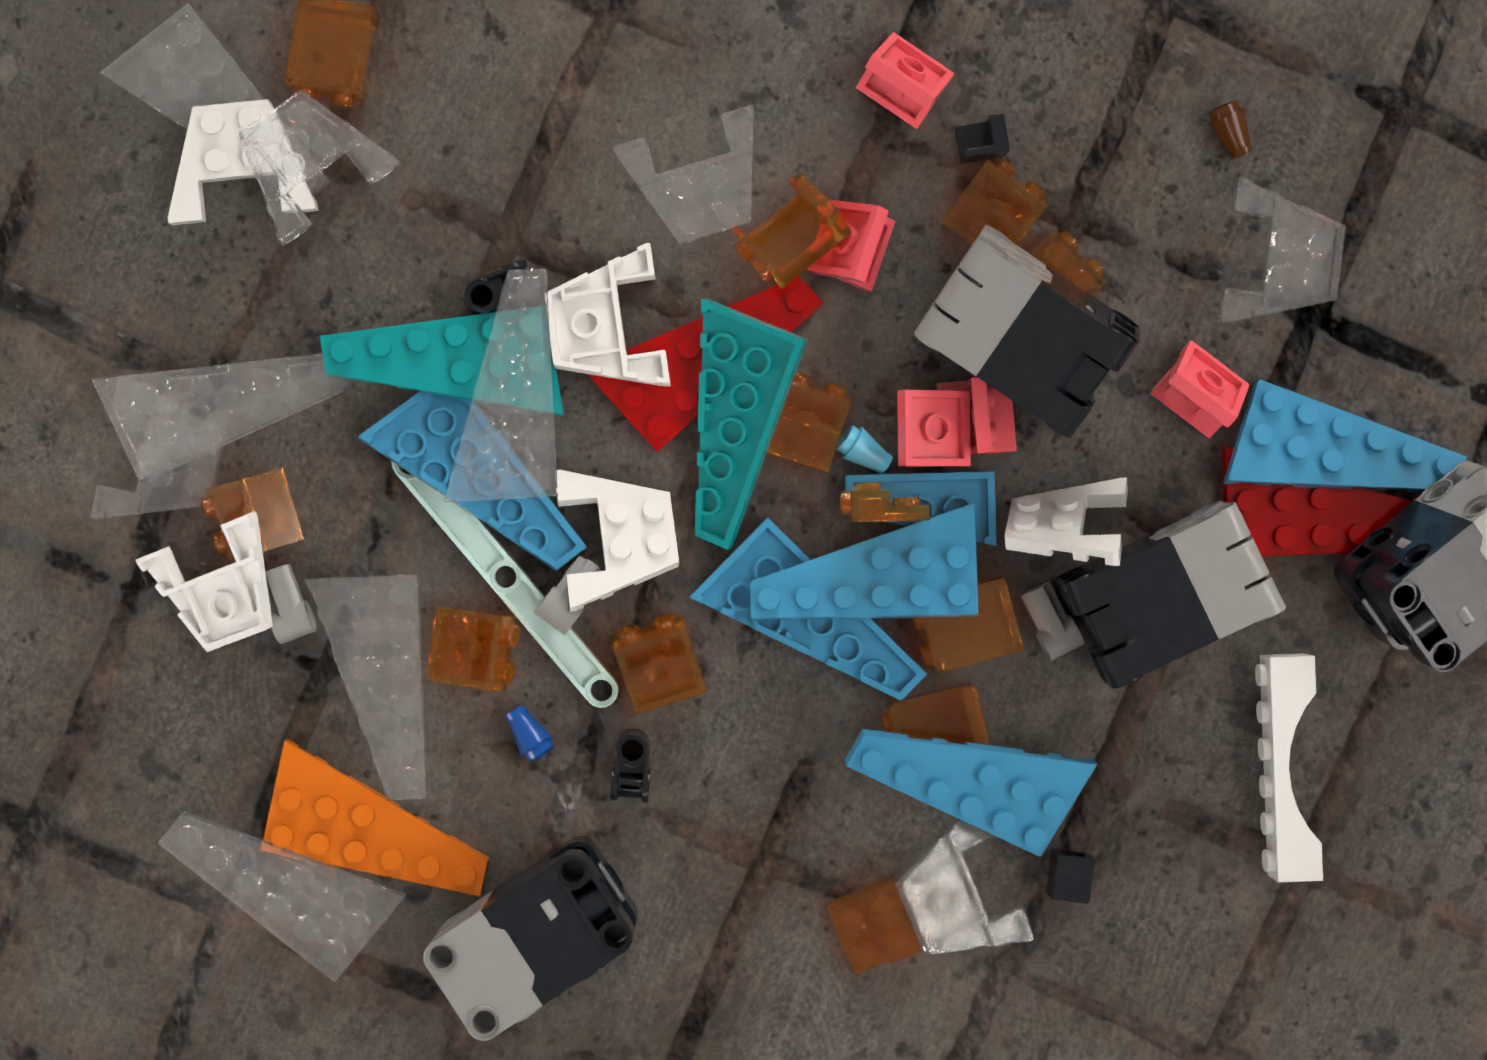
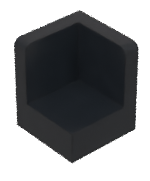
[956,113,1010,164]
[1046,849,1095,904]

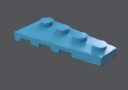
[845,471,996,546]

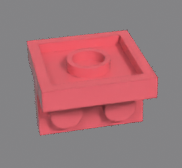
[856,32,955,129]
[807,200,896,292]
[1151,340,1250,439]
[935,377,1017,455]
[897,389,971,468]

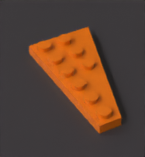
[261,739,489,896]

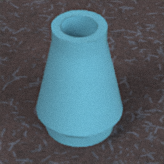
[835,425,893,474]

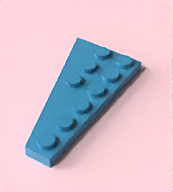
[1223,379,1467,492]
[750,502,978,621]
[844,729,1097,857]

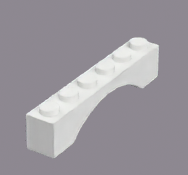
[1255,653,1323,882]

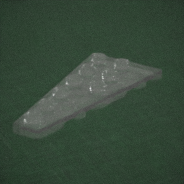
[100,3,331,196]
[444,269,558,502]
[91,353,350,483]
[305,574,428,800]
[158,811,407,983]

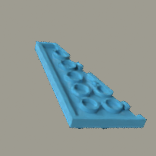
[358,391,587,571]
[690,517,927,701]

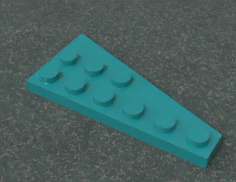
[695,298,808,550]
[320,305,564,417]

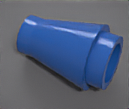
[505,705,555,763]

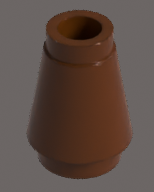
[1208,100,1253,159]

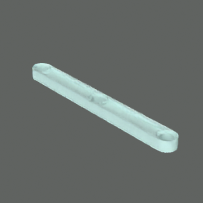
[392,461,619,708]

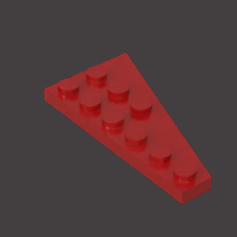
[587,275,823,452]
[1222,446,1412,556]

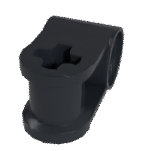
[464,260,540,315]
[610,728,650,803]

